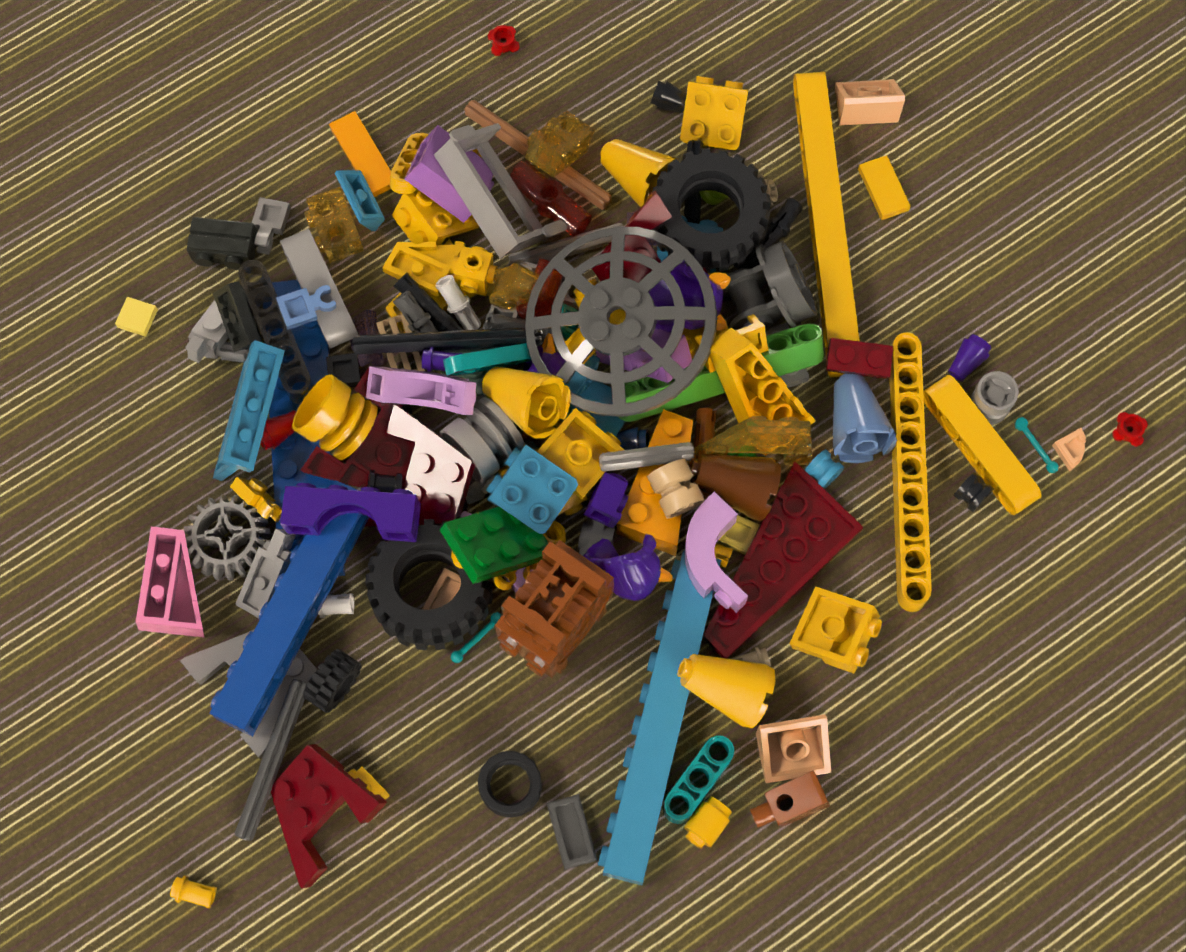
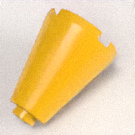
[600,139,678,208]
[482,367,571,439]
[677,654,775,729]

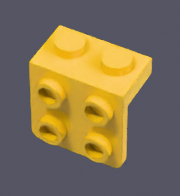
[680,76,749,150]
[392,189,479,245]

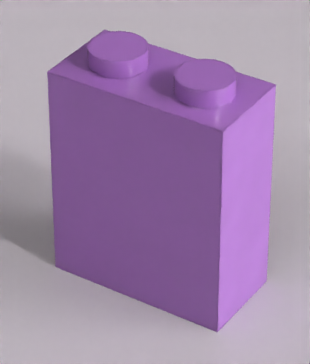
[404,125,494,223]

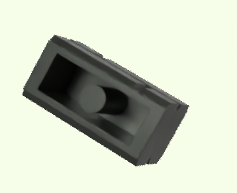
[187,217,258,270]

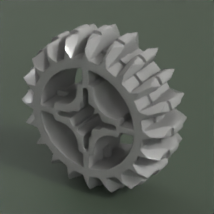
[184,494,271,581]

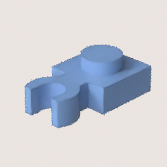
[276,285,336,330]

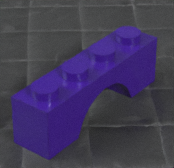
[280,483,421,542]

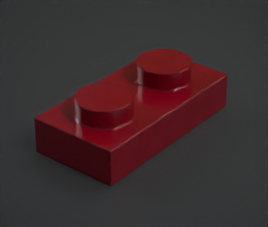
[826,338,894,379]

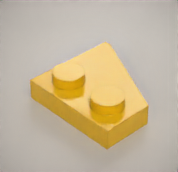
[382,241,466,297]

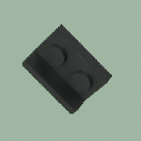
[213,281,262,352]

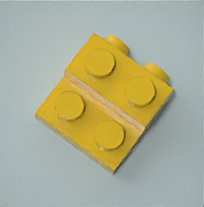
[537,408,624,500]
[789,586,882,674]

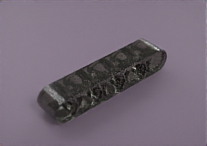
[238,260,314,404]

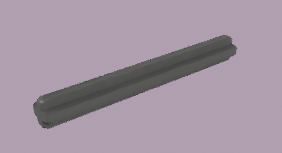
[235,679,308,841]

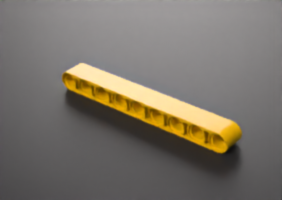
[889,332,932,612]

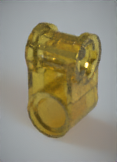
[489,263,545,309]

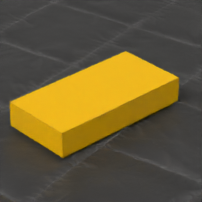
[858,155,911,220]

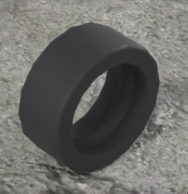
[478,751,542,818]

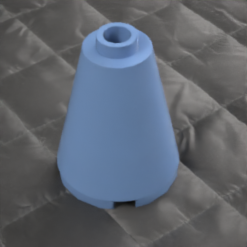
[833,373,897,463]

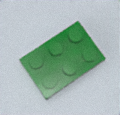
[440,507,548,584]

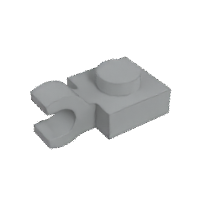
[252,197,291,255]

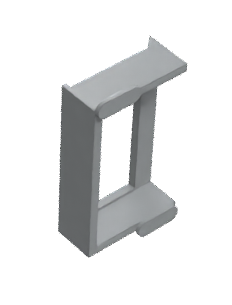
[434,123,567,259]

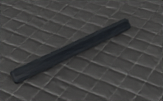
[352,327,543,355]

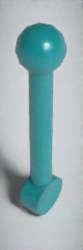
[1015,417,1059,473]
[450,612,502,663]

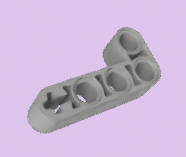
[280,229,358,349]

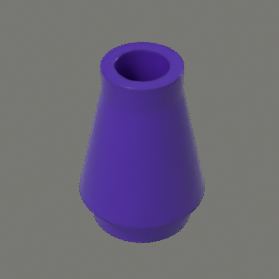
[948,334,991,382]

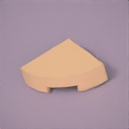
[1052,428,1086,472]

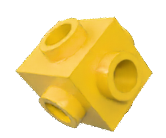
[450,246,498,296]

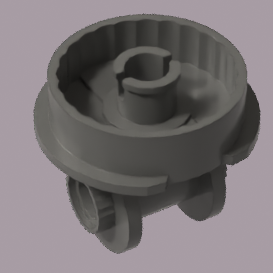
[723,241,817,331]

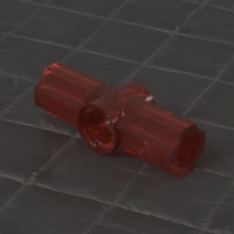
[510,161,592,237]

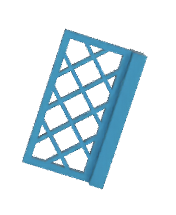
[213,340,285,481]

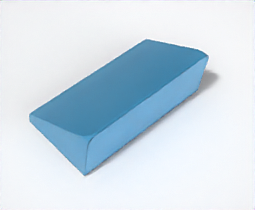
[335,170,385,231]

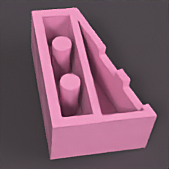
[136,526,204,638]

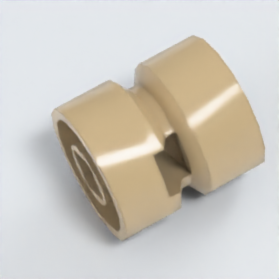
[647,459,705,519]

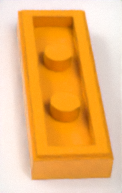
[329,111,391,197]

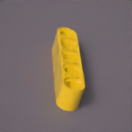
[923,375,1042,515]

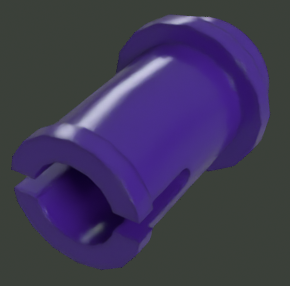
[422,347,463,373]

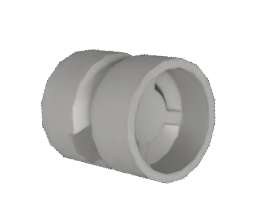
[971,371,1019,425]

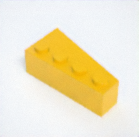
[710,328,816,456]

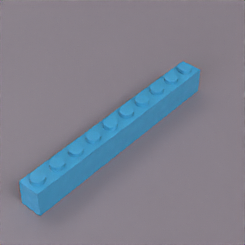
[598,551,721,886]

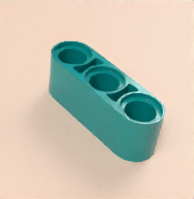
[664,735,734,824]

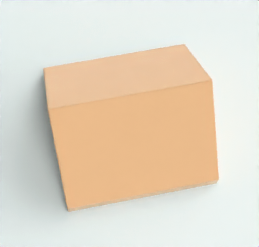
[835,79,905,126]
[756,714,831,783]

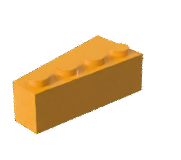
[616,409,693,556]

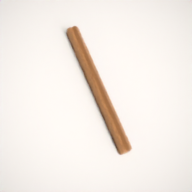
[464,100,612,210]

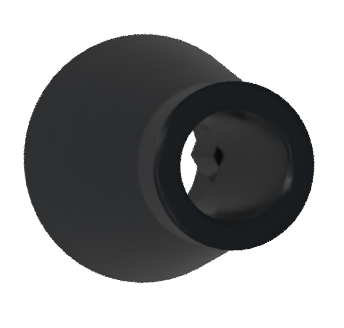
[650,80,687,113]

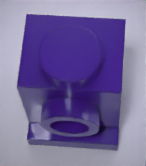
[583,472,629,528]

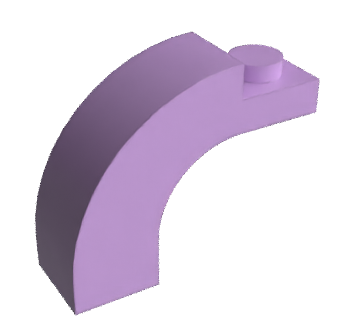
[366,366,476,415]
[685,492,748,613]

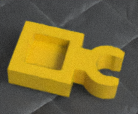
[230,477,282,522]

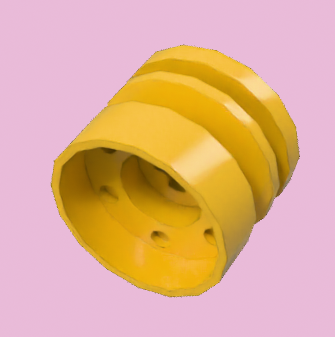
[292,374,378,460]

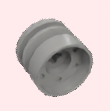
[440,397,525,483]

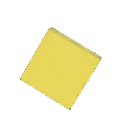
[115,297,158,337]
[717,515,760,555]

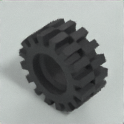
[304,649,362,713]

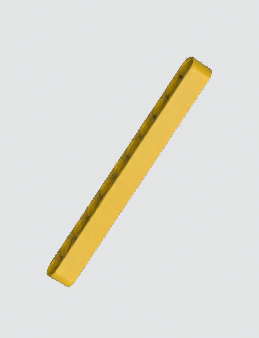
[793,72,860,378]

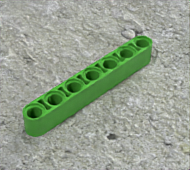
[619,324,825,422]

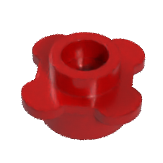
[487,25,520,56]
[1112,412,1148,447]

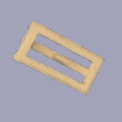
[376,314,425,371]

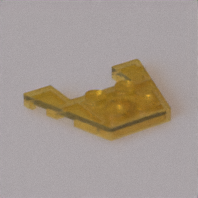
[694,416,812,465]

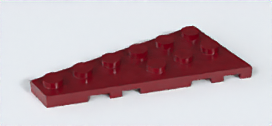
[703,461,864,659]

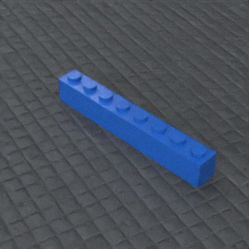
[209,480,369,737]

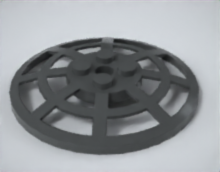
[525,227,717,417]

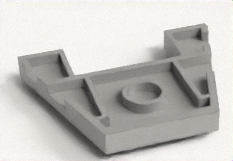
[180,630,318,759]

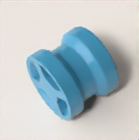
[805,449,845,489]

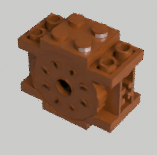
[495,540,614,678]

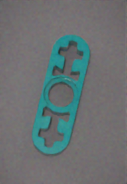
[443,343,532,377]

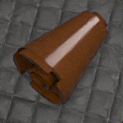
[689,454,781,521]

